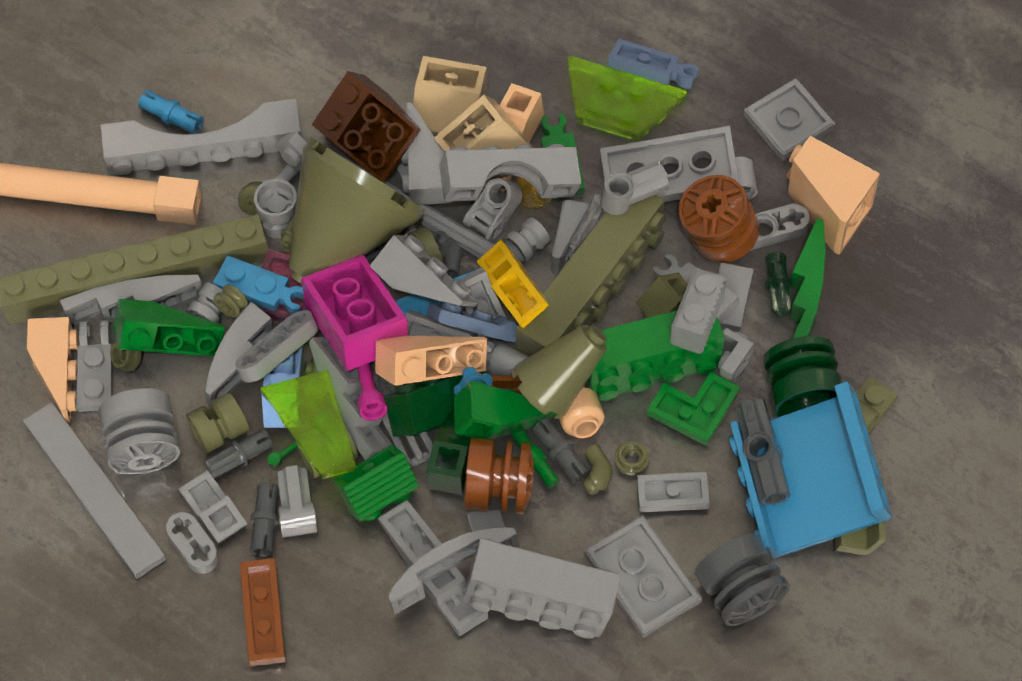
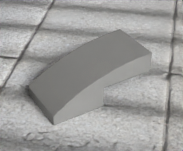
[178,470,247,544]

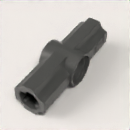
[735,398,791,505]

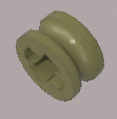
[214,284,248,318]

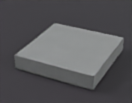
[743,78,835,161]

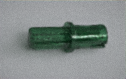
[765,252,792,317]

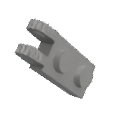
[76,320,113,412]

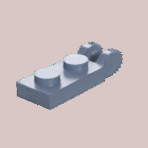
[426,302,519,343]

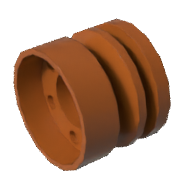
[679,175,760,263]
[465,437,534,516]

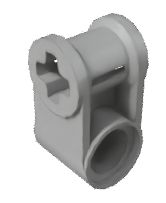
[463,179,522,243]

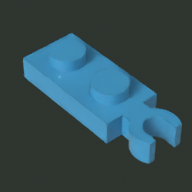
[213,255,304,314]

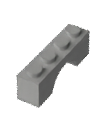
[439,144,581,201]

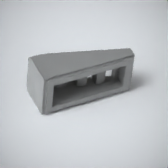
[551,200,590,274]

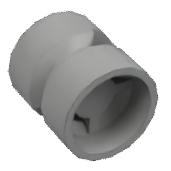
[254,179,297,239]

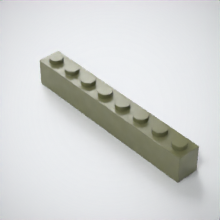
[0,214,270,325]

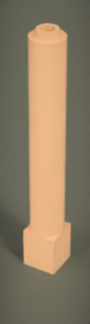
[0,163,202,225]

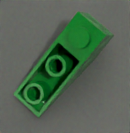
[113,299,225,356]
[454,381,556,439]

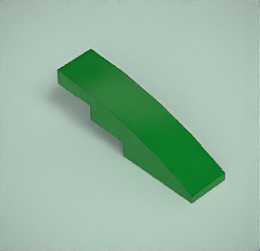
[790,218,825,338]

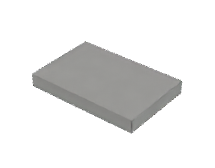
[584,515,702,638]

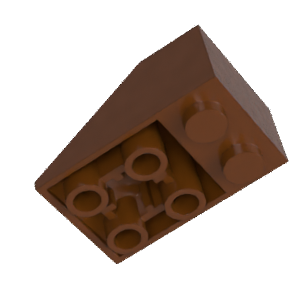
[312,71,421,183]

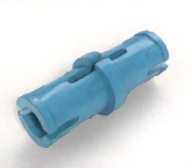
[138,89,204,134]

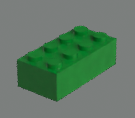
[585,310,724,401]

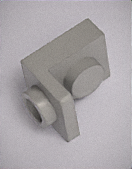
[718,328,754,384]

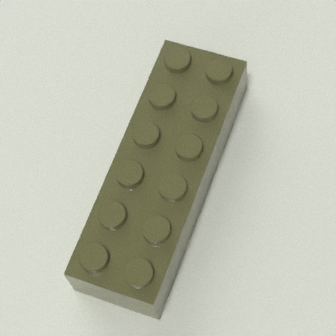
[516,193,666,356]

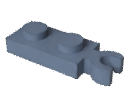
[607,38,699,89]

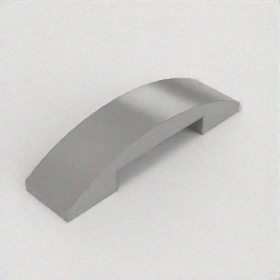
[388,527,519,614]

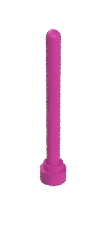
[357,363,387,421]

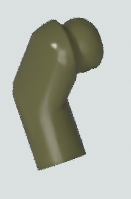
[583,444,613,495]

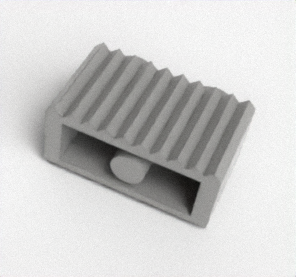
[670,268,726,354]

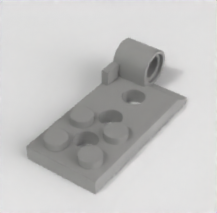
[600,126,758,202]

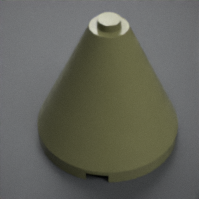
[288,137,425,284]

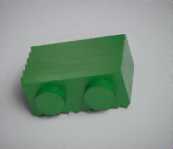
[334,445,419,522]

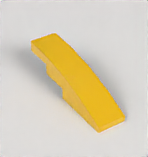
[476,240,549,328]

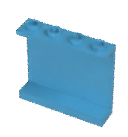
[729,381,893,559]

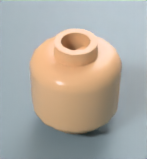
[559,387,605,438]

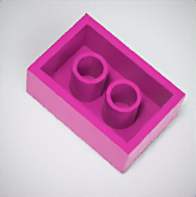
[301,255,408,371]

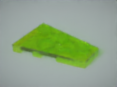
[260,370,356,479]

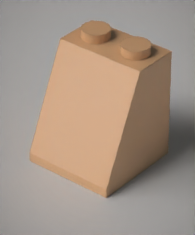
[786,136,880,255]

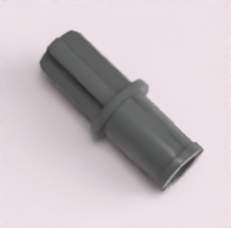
[205,428,274,478]

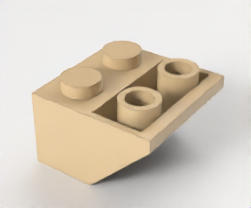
[413,56,487,135]
[434,95,531,191]

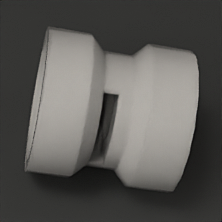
[504,217,551,264]
[186,283,222,323]

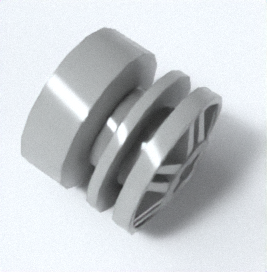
[98,388,180,474]

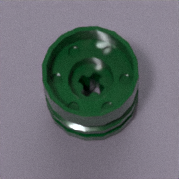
[763,336,843,417]

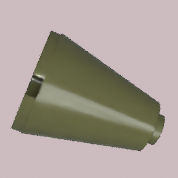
[512,325,607,419]

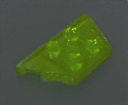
[568,55,687,141]

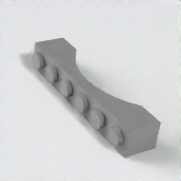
[100,98,302,175]

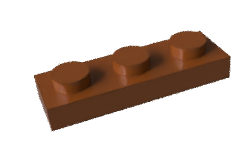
[240,558,286,667]

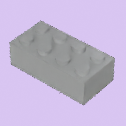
[462,539,621,639]

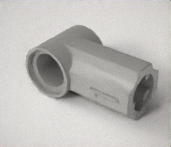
[600,162,669,215]
[277,465,318,538]

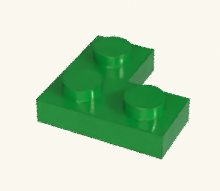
[647,371,741,446]

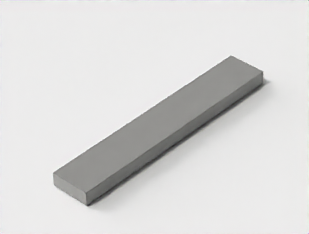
[23,402,166,579]

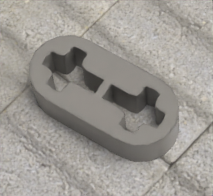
[166,512,218,574]

